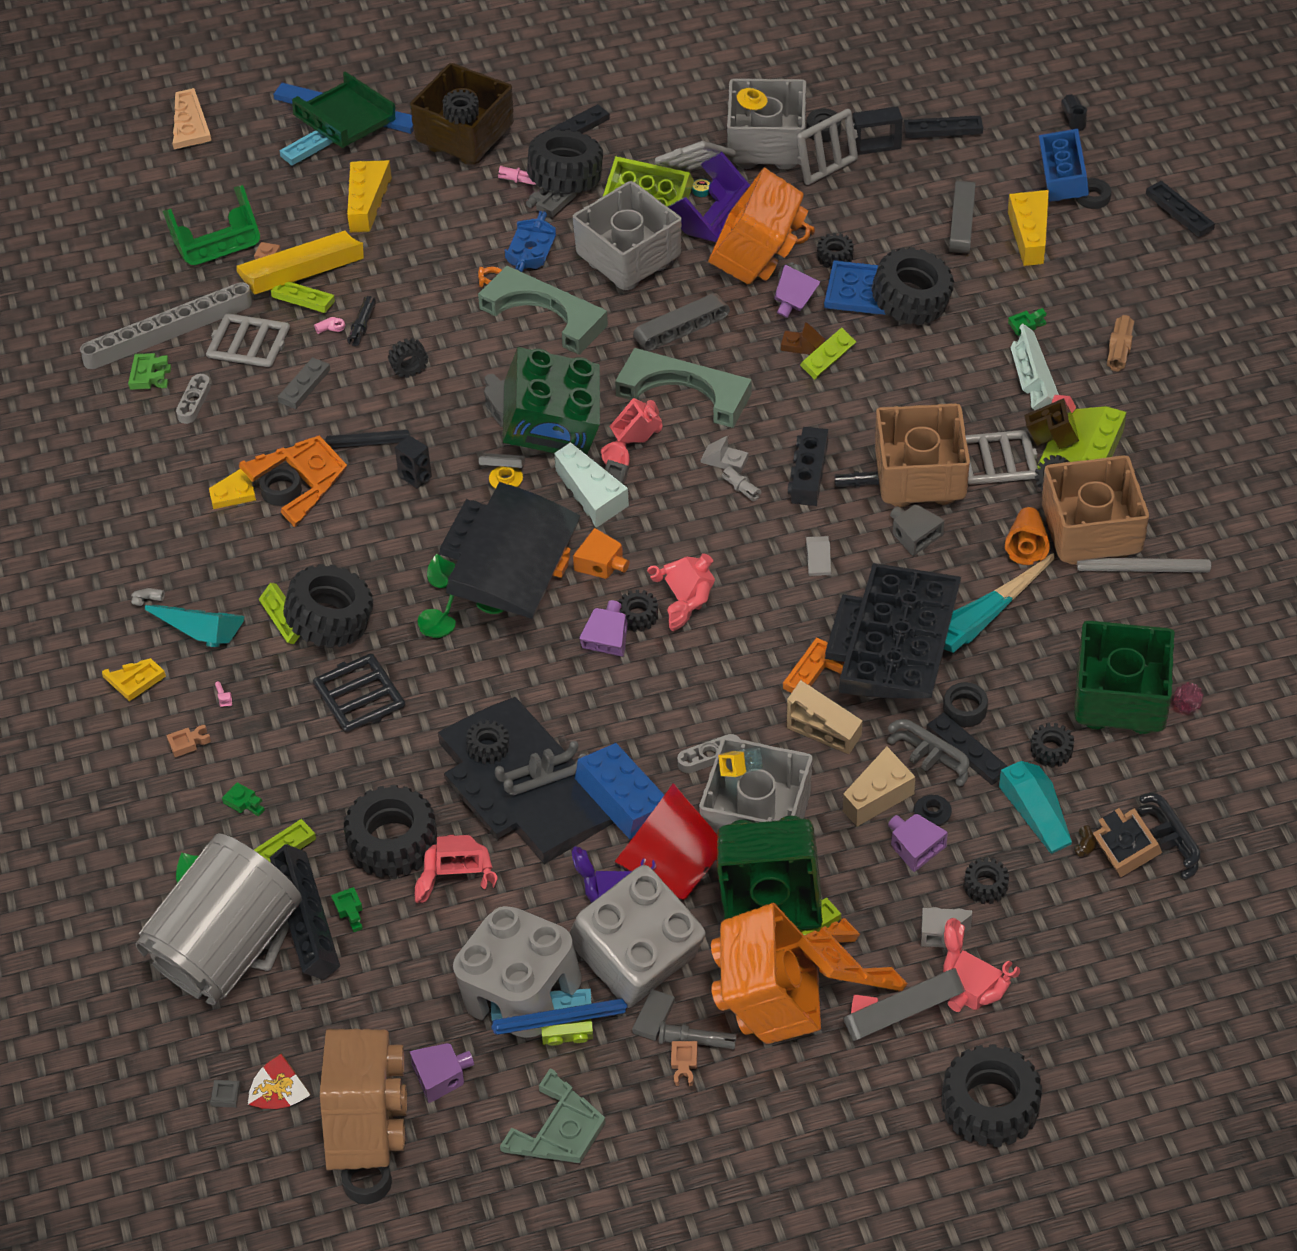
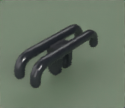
[1137,793,1201,879]

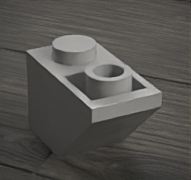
[921,907,972,948]

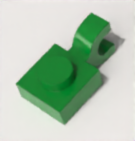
[1008,308,1047,336]
[222,782,265,817]
[331,887,363,933]

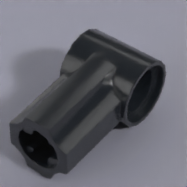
[1061,94,1087,131]

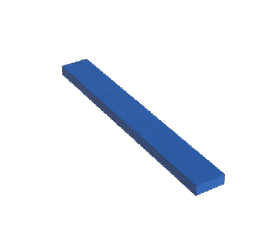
[273,83,414,134]

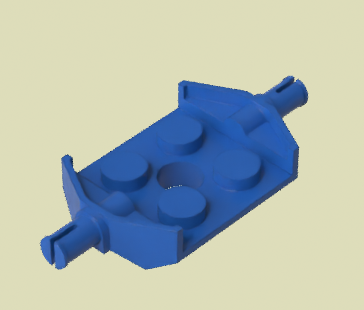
[505,211,556,272]

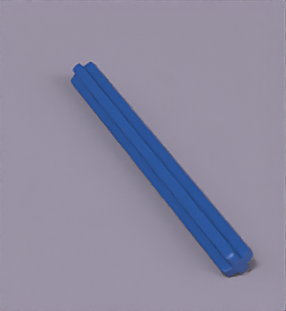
[491,998,627,1035]

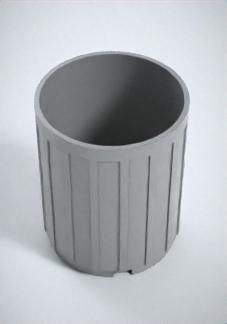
[135,834,302,1005]

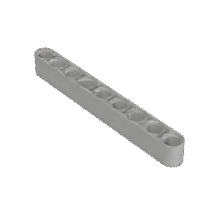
[80,282,252,369]

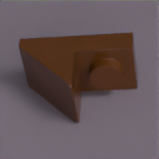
[781,322,826,355]

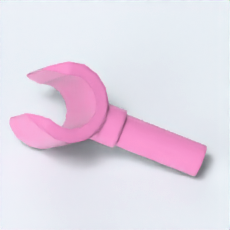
[215,681,232,707]

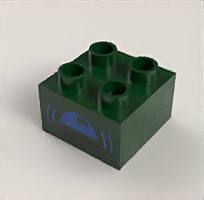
[503,347,600,455]

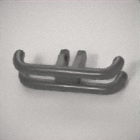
[887,719,969,787]
[495,741,587,795]

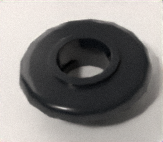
[914,795,952,825]

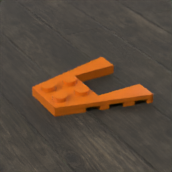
[239,435,347,528]
[797,918,908,991]

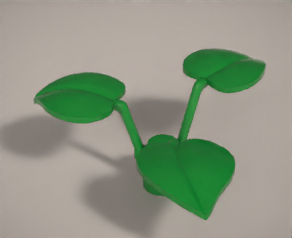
[417,554,504,638]

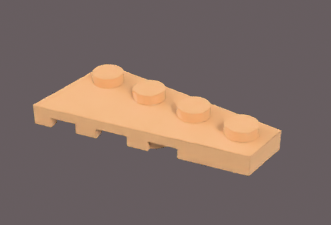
[173,88,211,149]

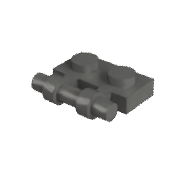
[526,186,576,217]

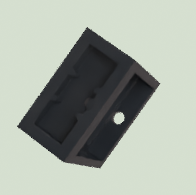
[852,106,903,155]

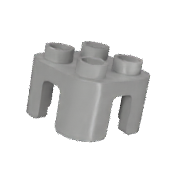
[453,906,582,1038]

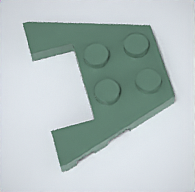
[500,1068,606,1163]

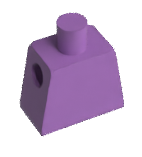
[774,265,820,318]
[580,600,627,657]
[888,814,948,872]
[410,1043,474,1103]

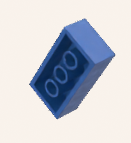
[1039,129,1089,202]
[575,743,664,840]

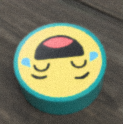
[692,179,711,197]

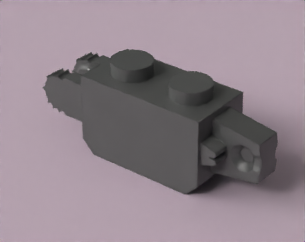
[484,373,505,427]

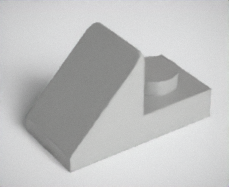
[701,436,748,473]
[806,536,831,576]

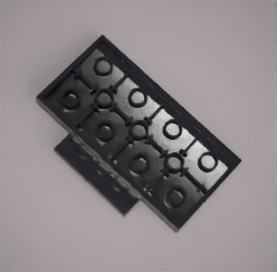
[439,482,581,619]
[825,563,961,699]
[438,697,614,865]

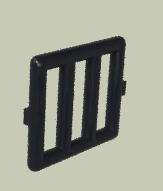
[313,653,406,732]

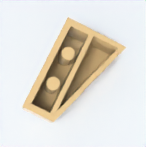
[787,680,862,754]
[843,747,915,827]

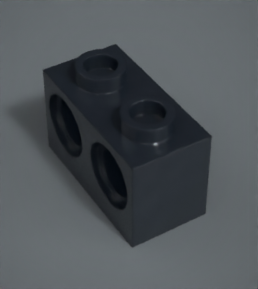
[395,435,432,489]

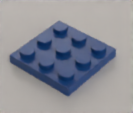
[824,261,885,315]

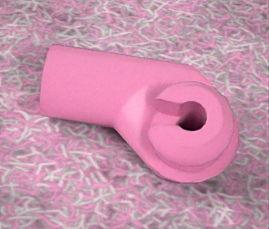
[314,317,345,334]

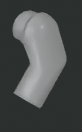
[131,588,165,606]

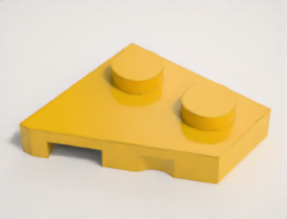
[209,469,256,509]
[102,658,166,702]

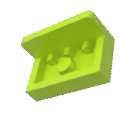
[541,1019,593,1046]

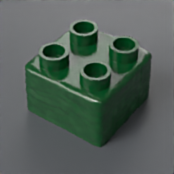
[1074,621,1175,734]
[717,816,823,930]

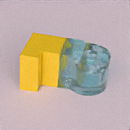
[718,748,763,777]

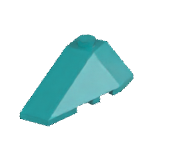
[145,605,245,647]
[999,761,1072,854]

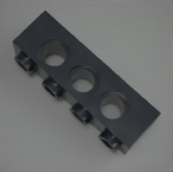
[787,427,829,506]

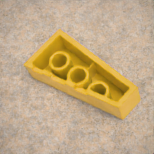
[347,160,392,233]
[1008,190,1049,266]

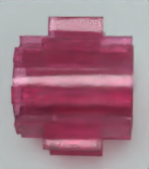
[1173,682,1204,713]

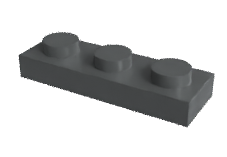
[278,357,331,409]

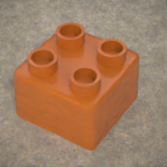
[708,167,808,284]
[711,903,821,1044]

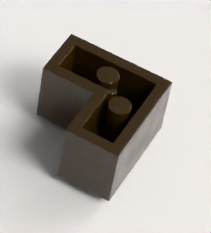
[1024,398,1079,449]

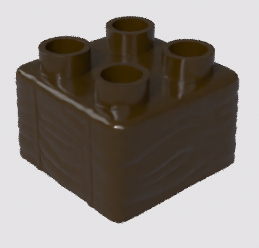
[410,63,514,165]

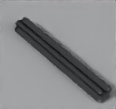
[325,429,410,448]

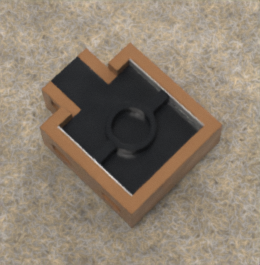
[1093,808,1162,878]

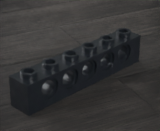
[269,844,340,980]

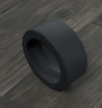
[259,465,302,506]
[943,682,988,727]
[341,1165,392,1204]

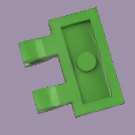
[128,353,171,390]

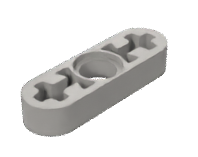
[176,374,211,424]
[677,734,740,773]

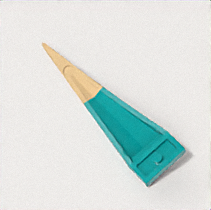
[944,553,1055,653]

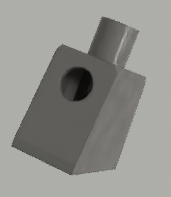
[890,505,944,556]

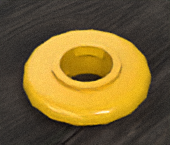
[737,88,768,111]
[489,466,523,489]

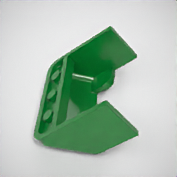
[163,185,260,265]

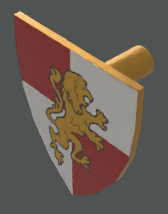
[248,1053,311,1109]

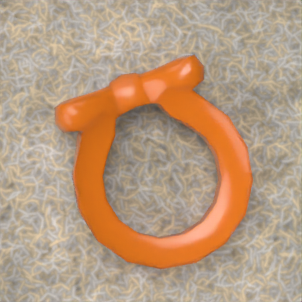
[789,221,815,244]
[478,267,502,287]

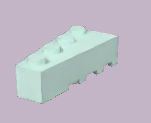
[554,443,629,528]

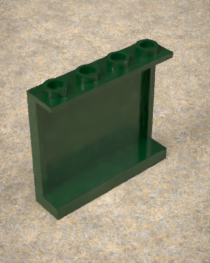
[292,71,396,148]

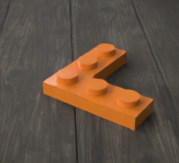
[783,637,844,693]

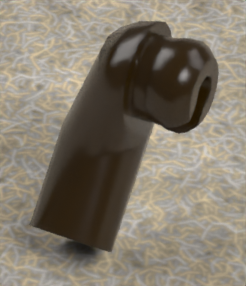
[1074,825,1097,857]

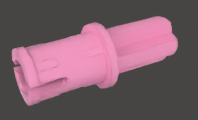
[498,166,535,185]

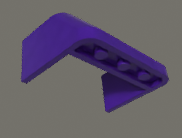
[668,152,750,242]

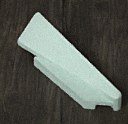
[1011,324,1059,410]

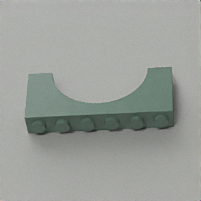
[478,266,608,355]
[615,348,752,428]

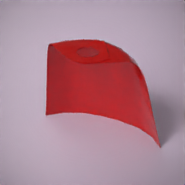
[615,783,718,899]

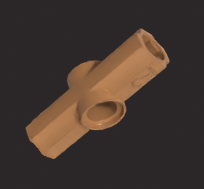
[1107,315,1134,371]

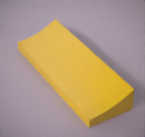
[237,231,364,294]

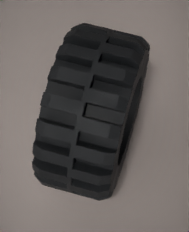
[527,130,603,194]
[872,247,954,325]
[283,564,373,648]
[344,785,437,878]
[942,1044,1042,1147]

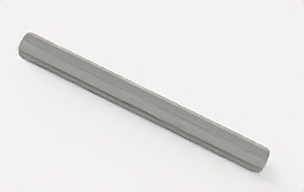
[1077,558,1211,573]

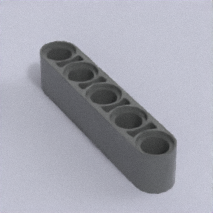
[949,181,976,254]
[633,293,730,351]
[843,968,966,1041]

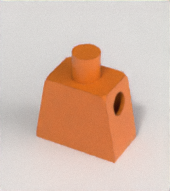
[573,528,630,579]

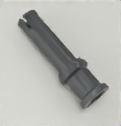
[659,1021,736,1050]

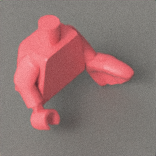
[600,398,662,466]
[647,554,715,631]
[414,835,497,903]
[943,918,1020,1012]

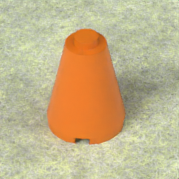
[1005,507,1050,565]

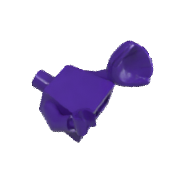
[572,846,657,903]

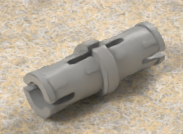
[722,466,761,501]

